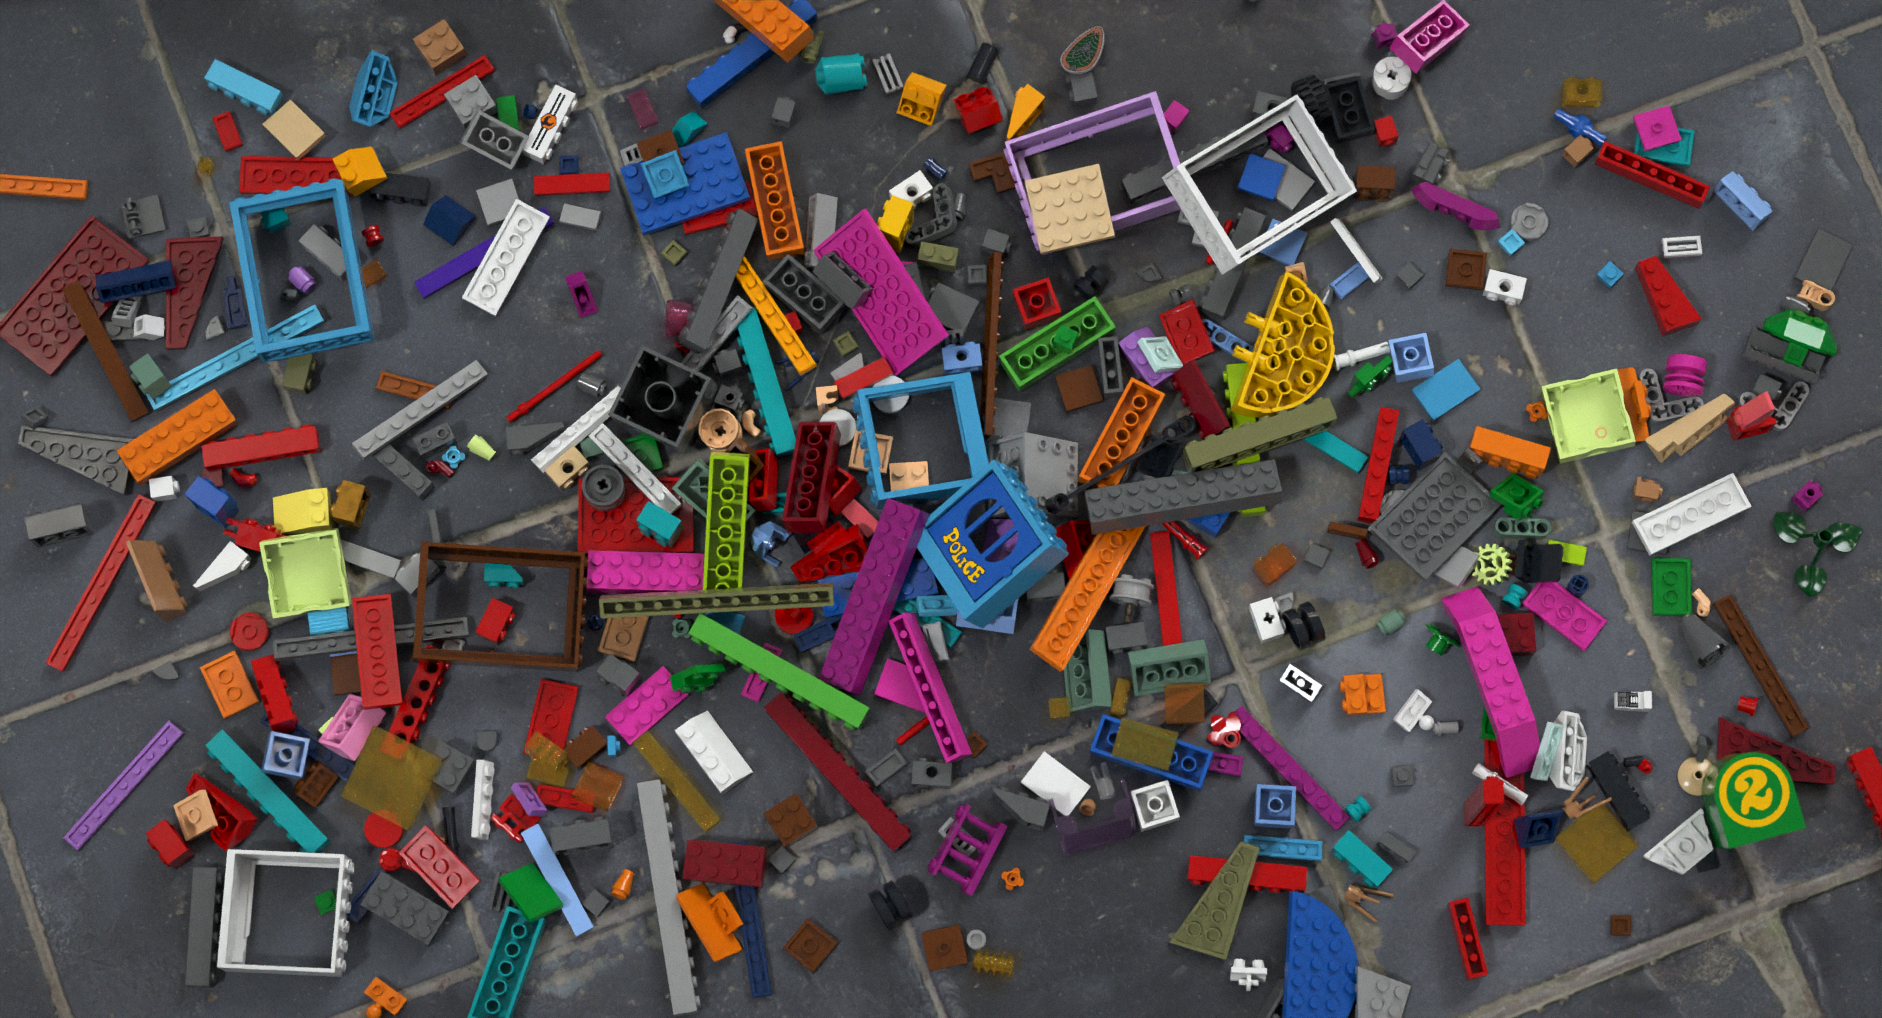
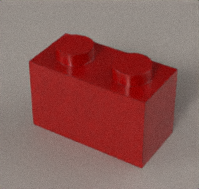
[475,598,516,645]

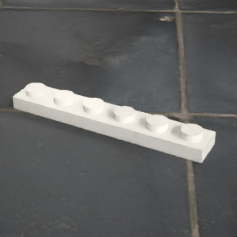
[531,386,621,473]
[589,423,681,514]

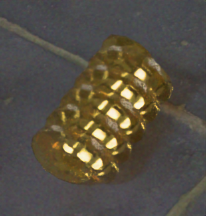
[972,948,1014,979]

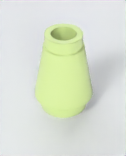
[467,435,496,461]

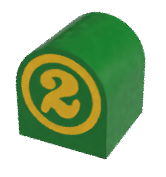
[1702,752,1806,849]

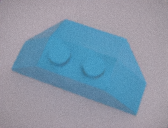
[349,51,398,127]

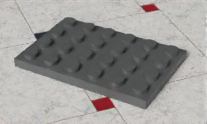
[1368,452,1502,582]

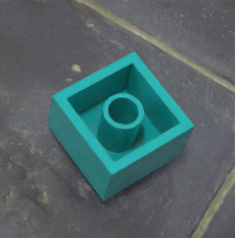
[636,501,684,548]

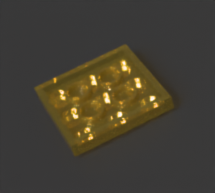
[1555,801,1638,884]

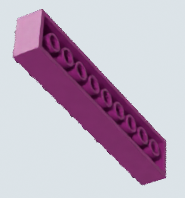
[818,498,929,695]

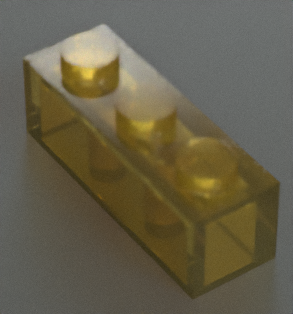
[1110,678,1131,717]

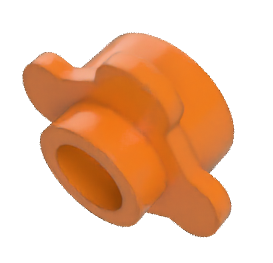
[1526,401,1548,422]
[1002,868,1024,890]

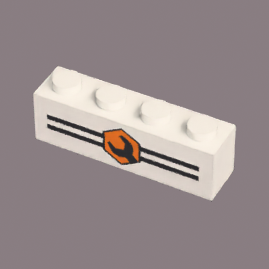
[522,85,578,164]

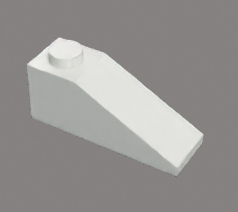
[193,541,251,592]

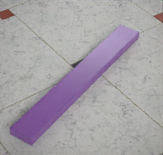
[63,721,184,851]

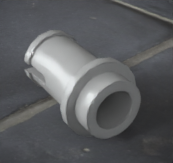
[1433,721,1459,736]

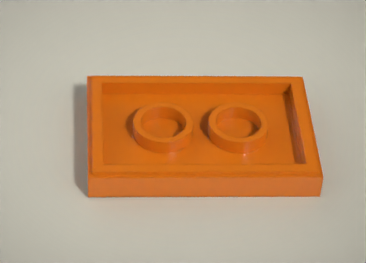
[200,650,260,719]

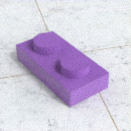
[511,782,547,816]

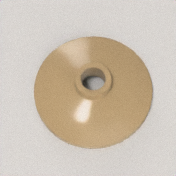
[1677,757,1712,796]

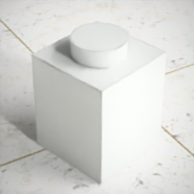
[134,314,165,340]
[149,476,180,502]

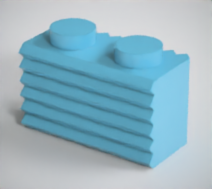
[307,607,351,636]

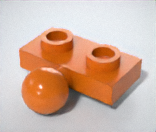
[364,977,408,1018]

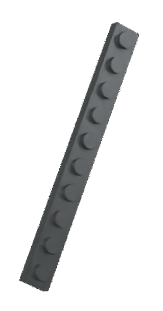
[273,617,469,661]

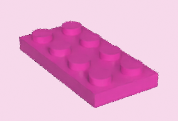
[605,666,689,746]

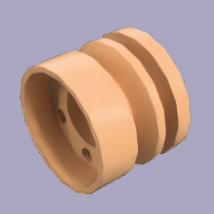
[699,409,742,452]

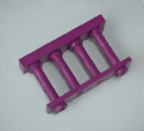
[927,804,1008,896]

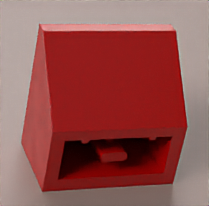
[953,86,1003,134]

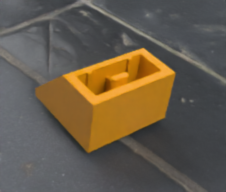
[897,72,947,126]

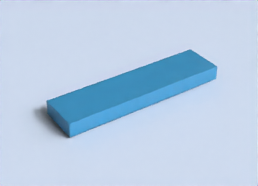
[1244,835,1323,862]

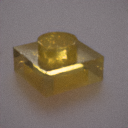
[1048,697,1070,719]

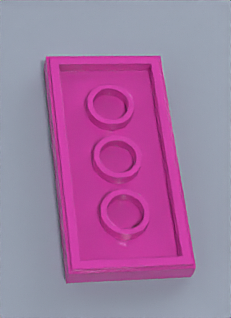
[1522,582,1607,652]

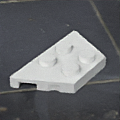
[1643,809,1713,875]

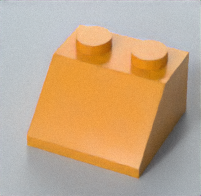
[333,147,388,197]

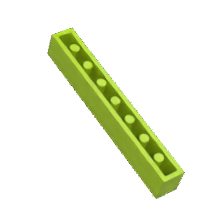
[1222,363,1266,517]

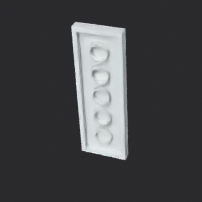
[462,199,550,317]
[1632,473,1751,556]

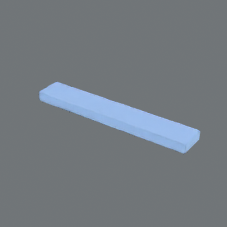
[521,824,594,937]

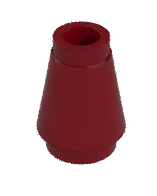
[1355,539,1380,569]

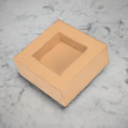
[1285,262,1308,283]

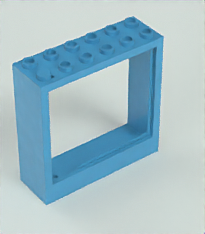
[852,372,989,510]

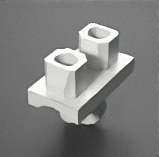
[1230,959,1267,991]

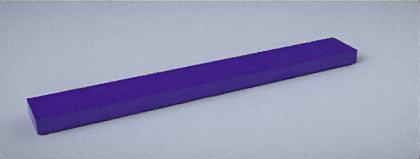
[414,206,555,299]

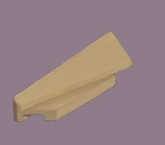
[1645,394,1735,463]

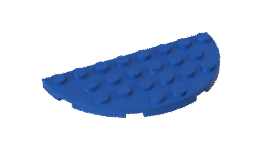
[1282,891,1358,1018]

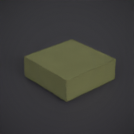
[660,240,687,267]
[832,331,859,358]

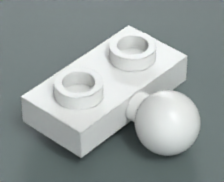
[1393,689,1434,732]

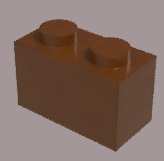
[563,725,608,771]

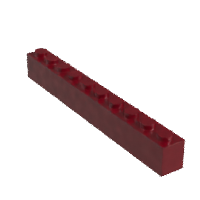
[764,693,911,853]

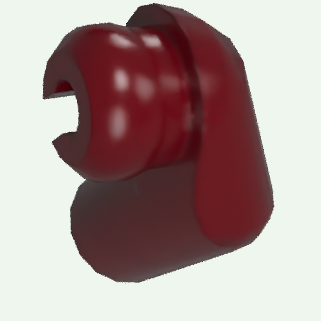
[426,460,455,478]

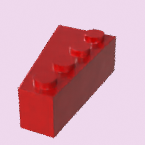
[1635,256,1702,337]

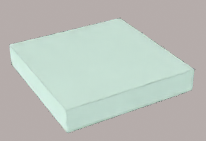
[1138,336,1183,373]

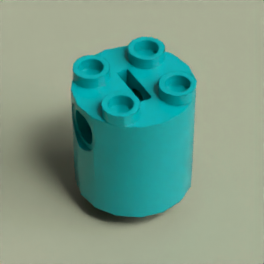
[815,53,867,95]

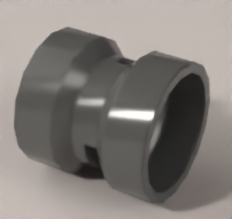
[1169,284,1193,308]

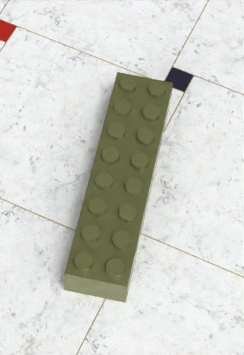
[1182,397,1337,473]

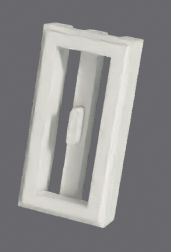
[1661,236,1702,258]

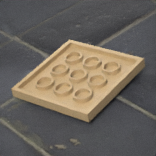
[1025,164,1115,255]

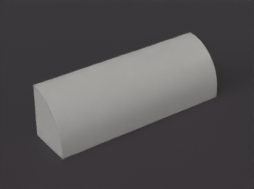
[804,193,838,271]

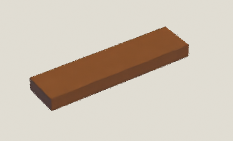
[376,371,452,409]

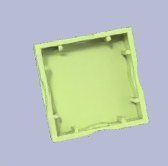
[1541,369,1636,464]
[259,528,352,618]

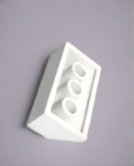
[675,711,753,795]

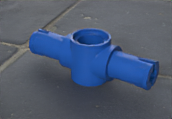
[1553,108,1607,147]

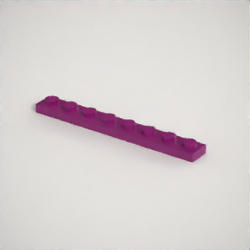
[1234,705,1350,832]

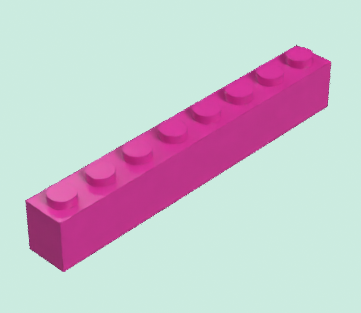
[889,613,972,763]

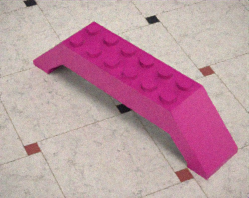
[1441,587,1540,779]

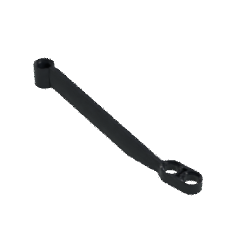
[1045,415,1195,514]

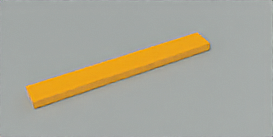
[735,256,817,376]

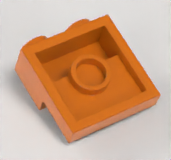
[1339,674,1386,716]

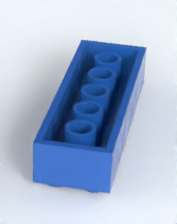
[1090,714,1214,792]

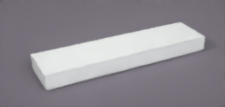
[1330,218,1383,284]

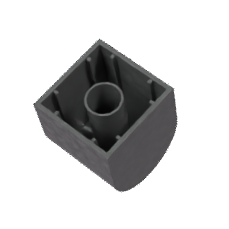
[608,345,717,453]

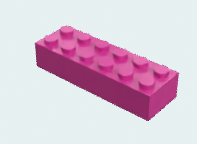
[587,550,704,594]

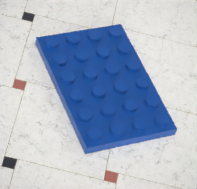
[620,132,751,236]

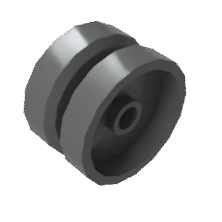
[582,465,626,512]

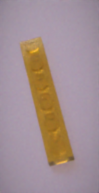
[632,730,721,833]

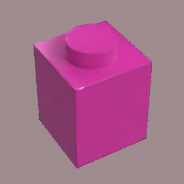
[1164,100,1190,134]

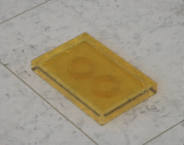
[1112,718,1179,771]

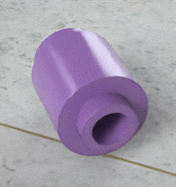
[288,266,316,294]

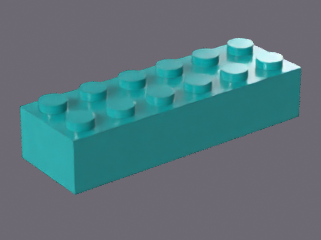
[467,906,546,1018]

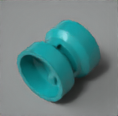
[1501,583,1528,610]
[1344,795,1372,823]

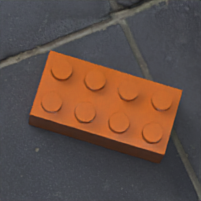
[1466,426,1551,479]

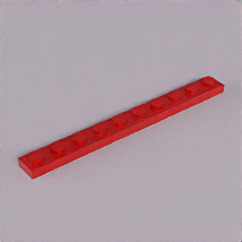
[45,494,156,673]

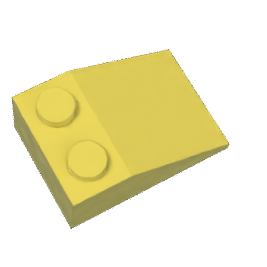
[273,488,333,535]

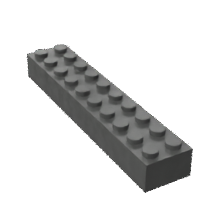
[1084,459,1282,535]

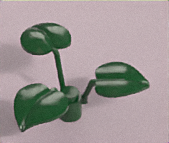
[1774,512,1863,597]

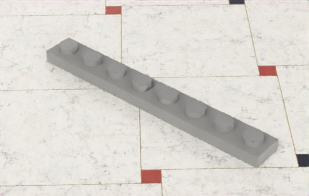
[352,360,488,460]

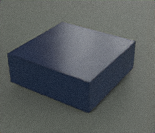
[559,155,579,175]

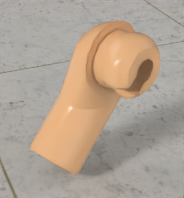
[742,410,762,438]

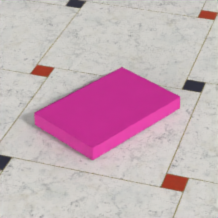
[874,658,942,714]

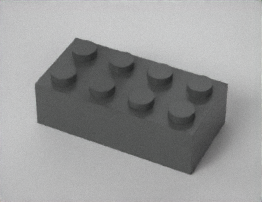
[763,254,846,335]
[360,871,449,946]

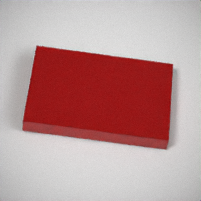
[1159,299,1215,366]

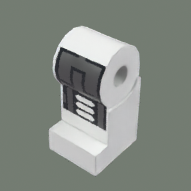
[1614,691,1652,712]

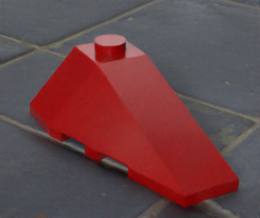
[791,524,869,582]
[185,773,258,852]

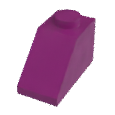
[565,270,598,318]

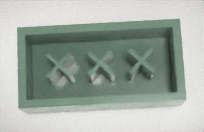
[672,457,756,521]

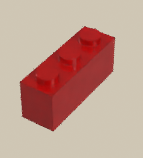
[749,448,778,512]

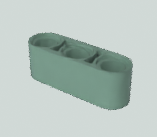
[1493,517,1551,540]

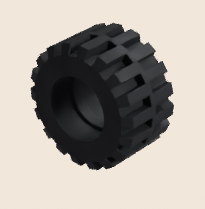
[1291,74,1331,124]

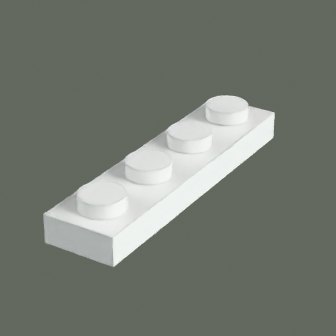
[471,760,494,840]

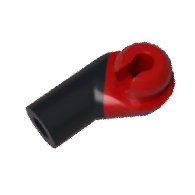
[1624,756,1652,774]

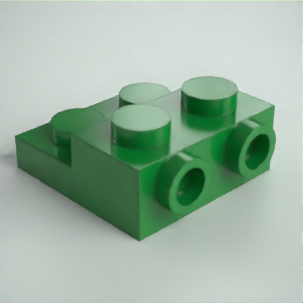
[1489,473,1544,521]
[670,664,725,694]

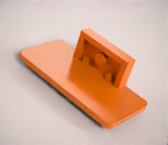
[1617,367,1651,443]
[676,884,743,962]

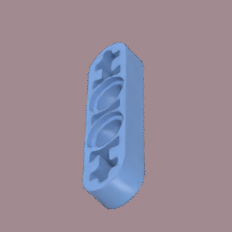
[1202,319,1254,363]

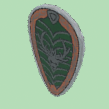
[1060,26,1105,74]

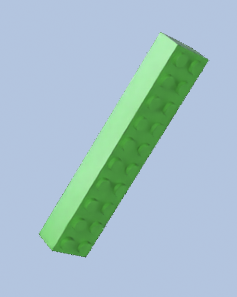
[689,613,871,731]

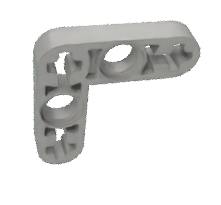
[1638,369,1704,423]
[1738,382,1809,431]

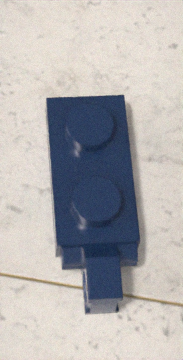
[223,276,248,330]

